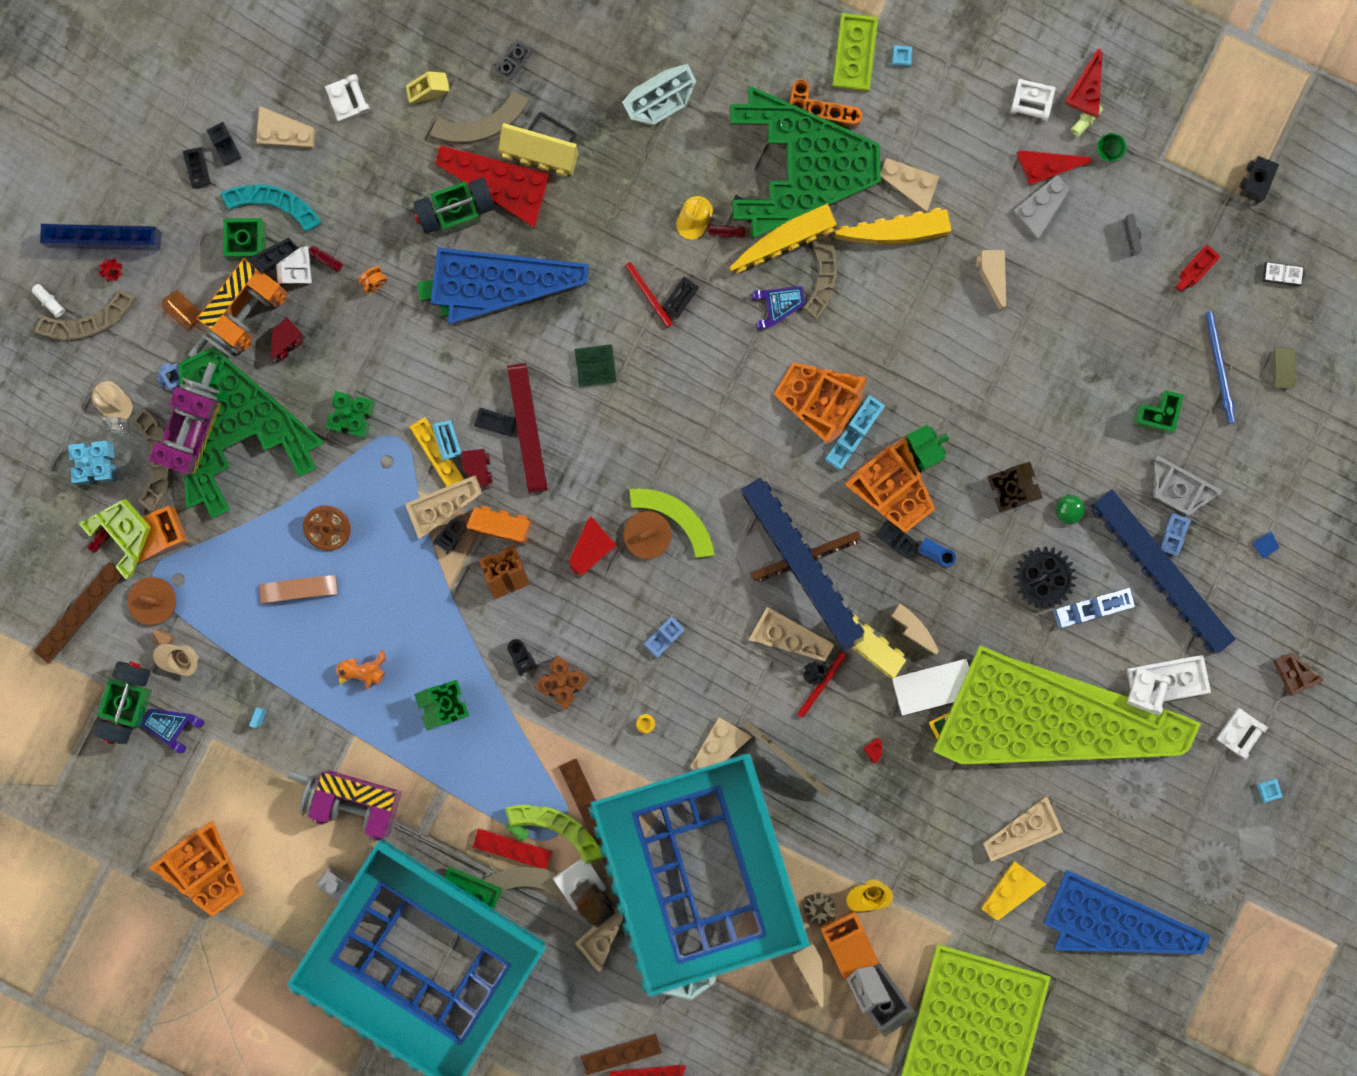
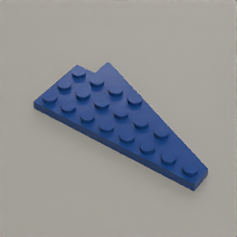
[431,248,589,325]
[1043,870,1211,954]

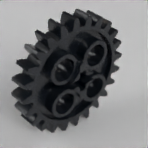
[1013,546,1077,609]

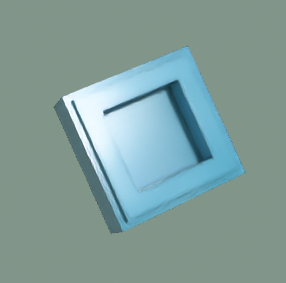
[892,45,912,67]
[249,707,267,728]
[1257,778,1283,803]

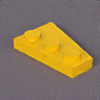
[980,861,1046,921]

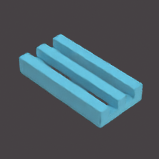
[432,420,462,461]

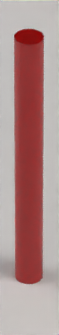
[625,262,673,328]
[797,651,847,718]

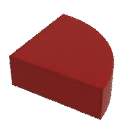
[863,737,882,764]

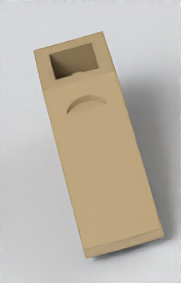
[790,941,824,1007]

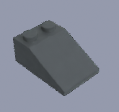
[848,962,916,1038]

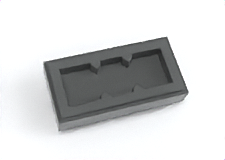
[1123,214,1142,256]

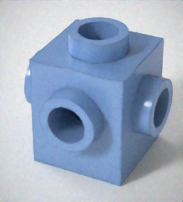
[156,362,180,391]

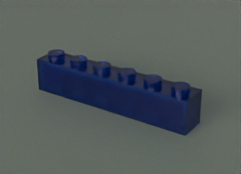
[40,224,161,250]

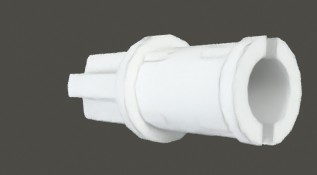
[32,284,65,318]

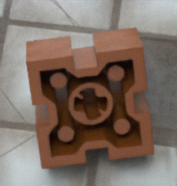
[479,545,530,599]
[535,655,590,710]

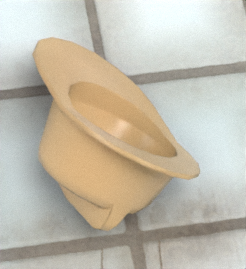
[92,381,133,423]
[153,644,199,676]

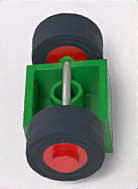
[413,177,495,235]
[93,661,152,745]

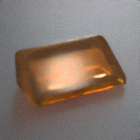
[161,290,201,331]

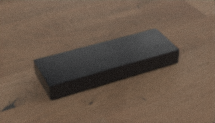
[249,238,299,274]

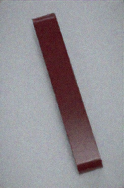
[507,362,548,494]

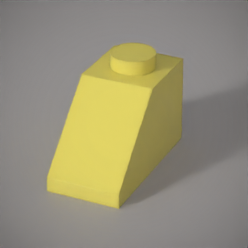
[406,71,450,104]

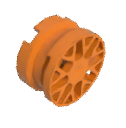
[357,266,388,294]

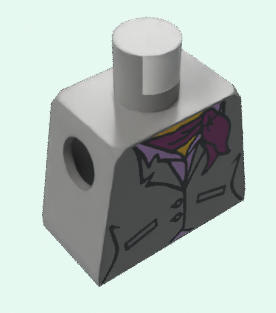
[316,865,352,902]

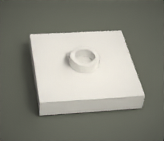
[553,859,606,911]

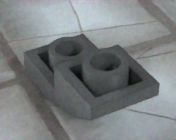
[495,39,533,81]

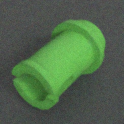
[505,823,530,842]

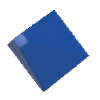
[1252,532,1279,559]

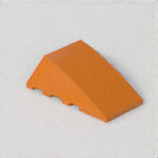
[773,362,867,444]
[844,437,935,533]
[149,820,245,917]

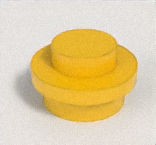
[636,714,655,734]

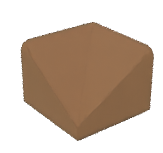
[153,629,176,645]

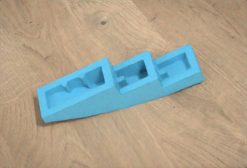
[824,395,885,471]

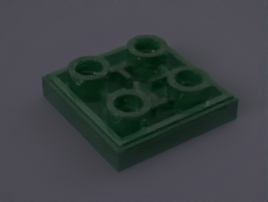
[574,344,617,387]

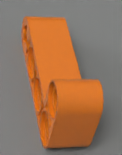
[790,79,862,129]

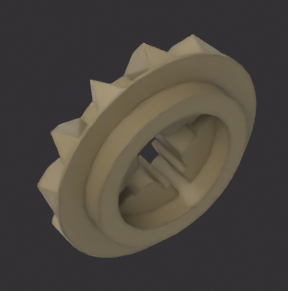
[804,892,835,924]

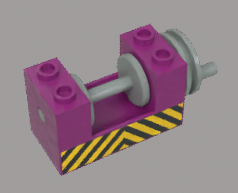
[148,362,222,474]
[287,770,402,841]

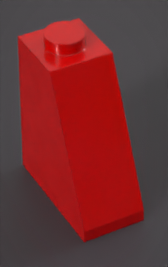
[569,517,617,576]

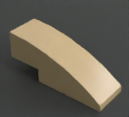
[890,604,939,655]

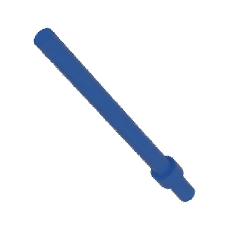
[1205,312,1236,424]

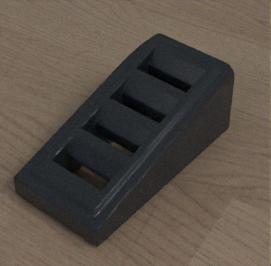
[183,147,211,188]

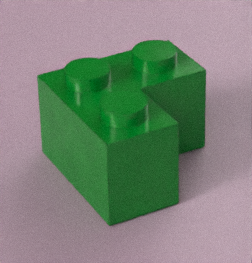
[1132,390,1184,435]

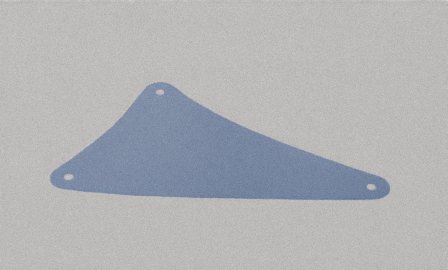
[152,435,568,841]

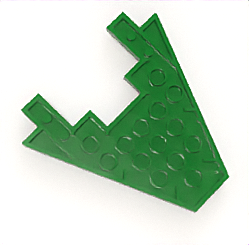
[729,86,881,238]
[179,347,325,518]

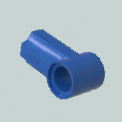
[918,538,956,568]

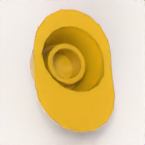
[676,196,713,240]
[846,879,893,912]

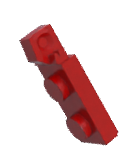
[1174,244,1221,293]

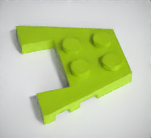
[79,499,151,579]

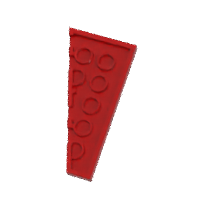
[435,145,550,229]

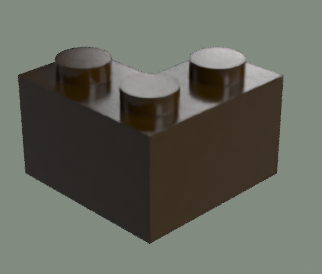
[570,880,615,928]

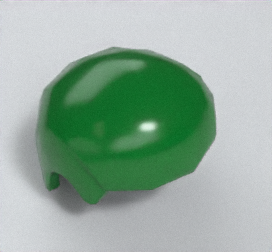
[1097,132,1127,162]
[1055,494,1085,525]

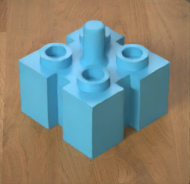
[68,441,117,485]

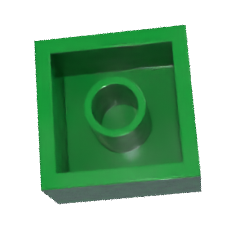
[223,218,266,261]

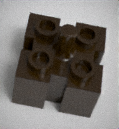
[987,462,1043,513]

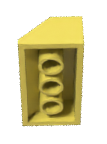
[498,123,578,177]
[852,613,906,678]

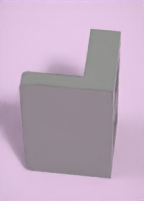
[846,966,890,1014]

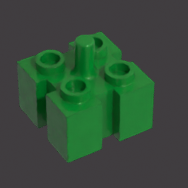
[326,391,376,440]
[905,424,949,473]
[414,680,469,731]

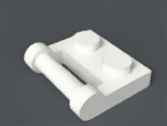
[325,74,370,123]
[1010,79,1056,121]
[1127,668,1171,715]
[1216,708,1268,760]

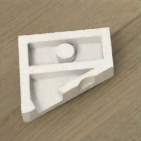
[276,246,312,284]

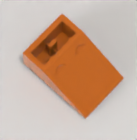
[137,506,189,564]
[819,910,879,980]

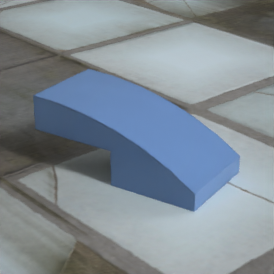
[1160,512,1191,556]
[643,616,685,659]

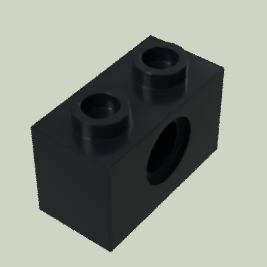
[1239,156,1279,203]

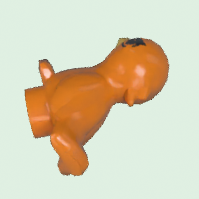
[336,650,387,690]

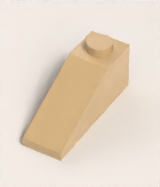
[976,250,1006,310]

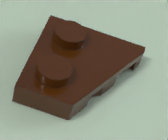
[1273,652,1324,696]

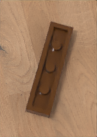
[581,1033,662,1076]

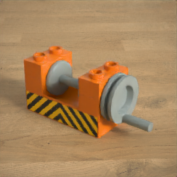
[188,258,288,359]

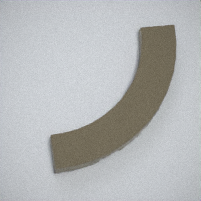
[429,91,530,143]
[803,234,837,322]
[34,289,137,340]
[131,407,172,513]
[743,721,831,797]
[483,866,563,898]

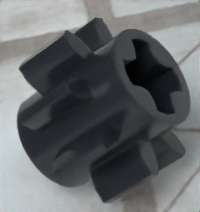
[803,661,827,686]

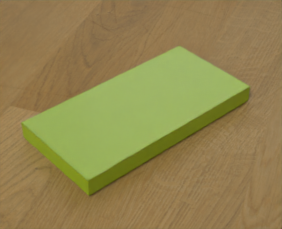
[832,13,879,92]

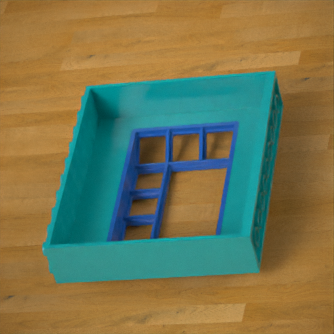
[588,753,810,997]
[287,839,548,1076]

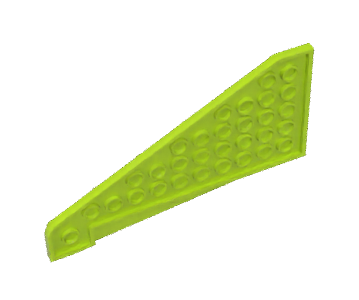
[933,645,1201,764]

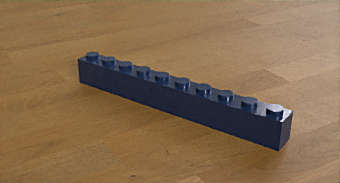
[741,477,865,652]
[1091,489,1236,654]

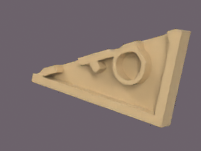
[574,906,624,972]

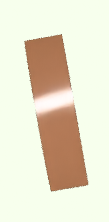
[259,575,338,604]

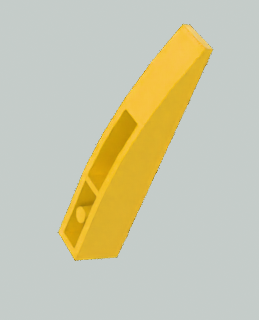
[730,204,837,274]
[834,208,951,244]

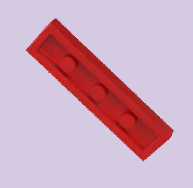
[472,828,552,870]

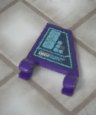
[752,286,805,330]
[141,709,204,753]

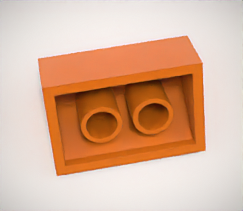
[466,505,532,545]

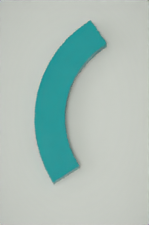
[220,184,322,233]

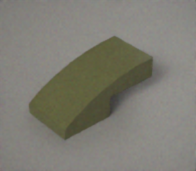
[1272,348,1295,388]

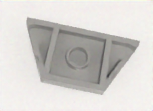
[1153,455,1222,516]

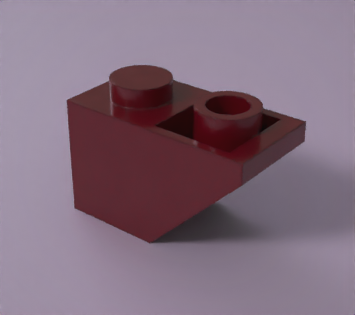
[271,317,305,362]
[461,449,493,489]

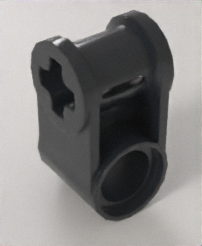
[433,518,467,555]
[507,639,538,677]

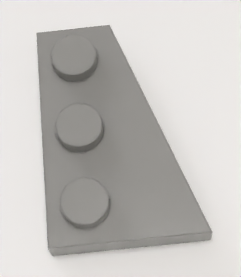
[1013,175,1069,240]

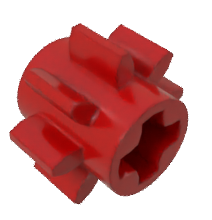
[99,258,123,282]

